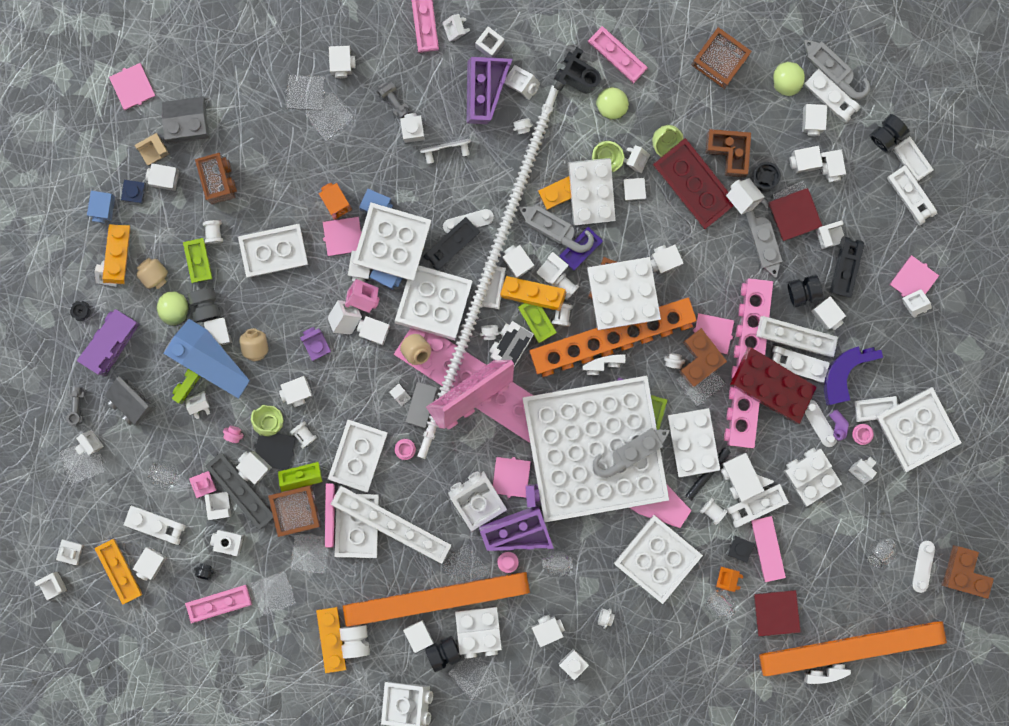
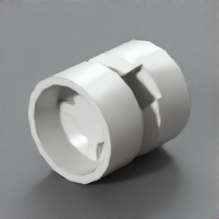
[339,625,370,658]

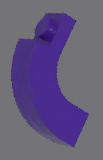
[824,346,883,405]

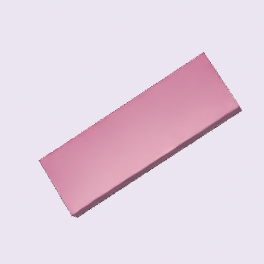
[411,0,439,53]
[588,26,648,84]
[325,484,335,548]
[751,516,786,582]
[185,584,253,623]

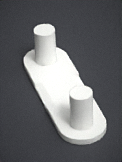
[420,139,471,164]
[443,209,494,233]
[805,400,837,447]
[912,541,935,593]

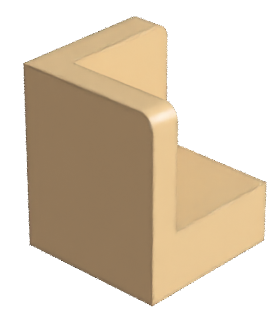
[135,133,169,166]

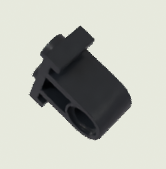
[554,47,601,94]

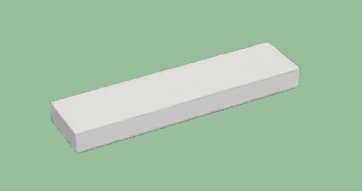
[756,316,838,357]

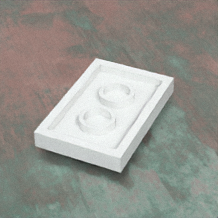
[568,158,615,225]
[238,224,308,278]
[668,408,720,478]
[328,420,388,493]
[335,494,379,558]

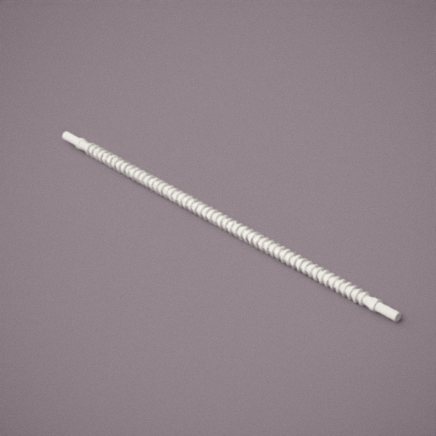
[417,86,559,459]

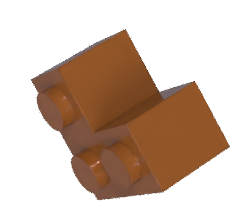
[705,129,751,178]
[679,328,727,388]
[942,545,994,599]

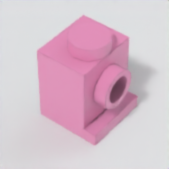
[345,279,380,313]

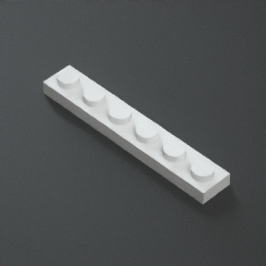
[330,486,451,564]

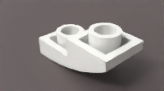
[582,355,625,375]
[804,663,851,684]

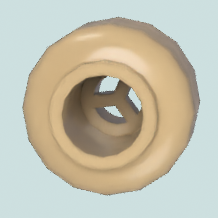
[136,258,168,289]
[240,328,269,361]
[400,334,431,365]

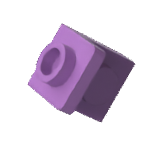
[300,327,331,361]
[526,484,541,507]

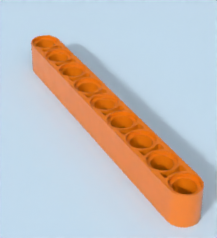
[342,572,530,627]
[759,621,947,676]

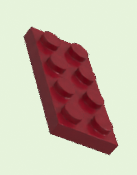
[652,138,734,229]
[730,347,817,424]

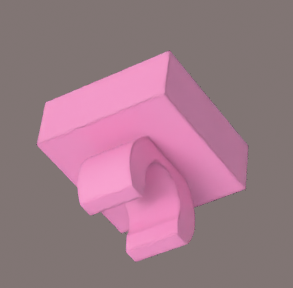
[189,471,217,498]

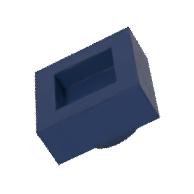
[121,180,146,204]

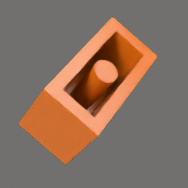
[318,183,352,220]

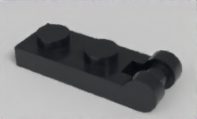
[423,217,480,271]
[829,236,864,298]

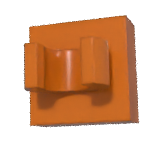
[716,567,743,592]

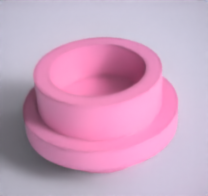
[852,424,874,445]
[223,426,244,443]
[395,439,416,460]
[498,552,519,573]

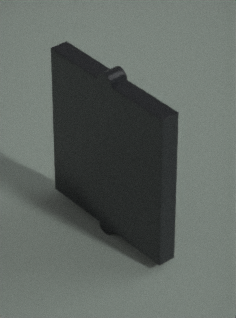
[254,433,296,470]

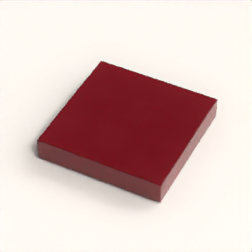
[768,188,822,241]
[754,590,800,636]

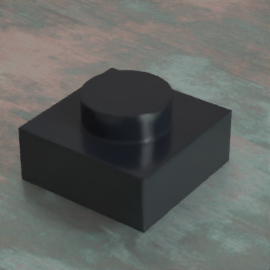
[727,535,755,563]

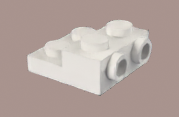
[783,448,842,507]
[448,471,507,532]
[455,607,502,658]
[381,682,433,726]

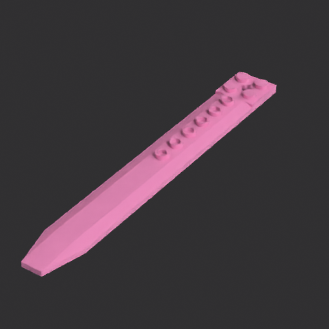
[394,328,691,528]

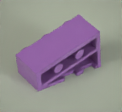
[467,57,512,124]
[77,309,140,376]
[479,505,554,551]

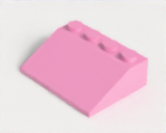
[426,360,514,429]

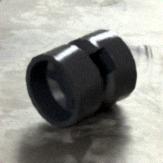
[869,114,910,153]
[750,162,781,193]
[787,275,823,308]
[424,636,462,672]

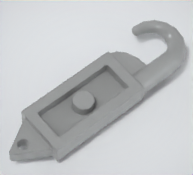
[804,40,871,100]
[746,199,782,278]
[519,205,594,253]
[593,428,670,478]

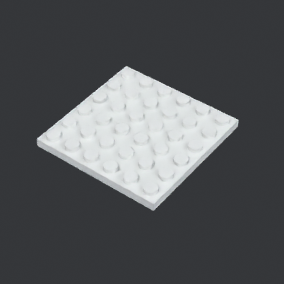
[522,376,669,522]

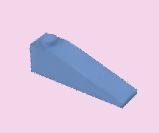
[163,319,250,399]

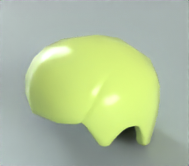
[773,62,805,96]
[596,87,629,120]
[652,125,684,157]
[592,141,625,172]
[157,292,189,326]
[251,405,284,436]

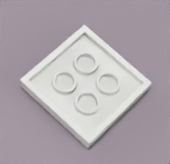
[353,202,431,281]
[587,257,661,330]
[395,266,473,340]
[876,387,961,472]
[614,515,703,604]

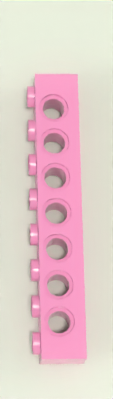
[724,278,773,449]

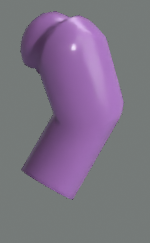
[829,409,849,441]

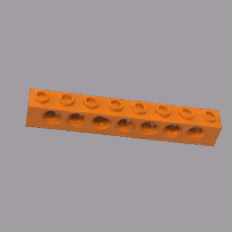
[529,297,697,377]

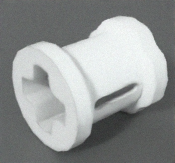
[203,220,223,244]
[552,273,579,300]
[552,304,573,327]
[290,421,317,449]
[700,497,728,525]

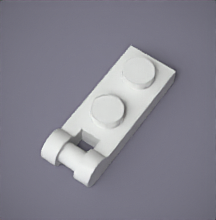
[804,69,861,123]
[887,165,937,225]
[772,346,830,383]
[726,484,789,528]
[124,505,186,545]

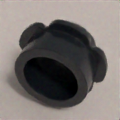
[70,301,91,321]
[194,564,215,580]

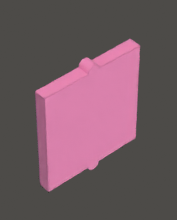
[109,63,155,110]
[323,217,362,256]
[889,255,939,297]
[693,313,734,354]
[493,457,531,498]

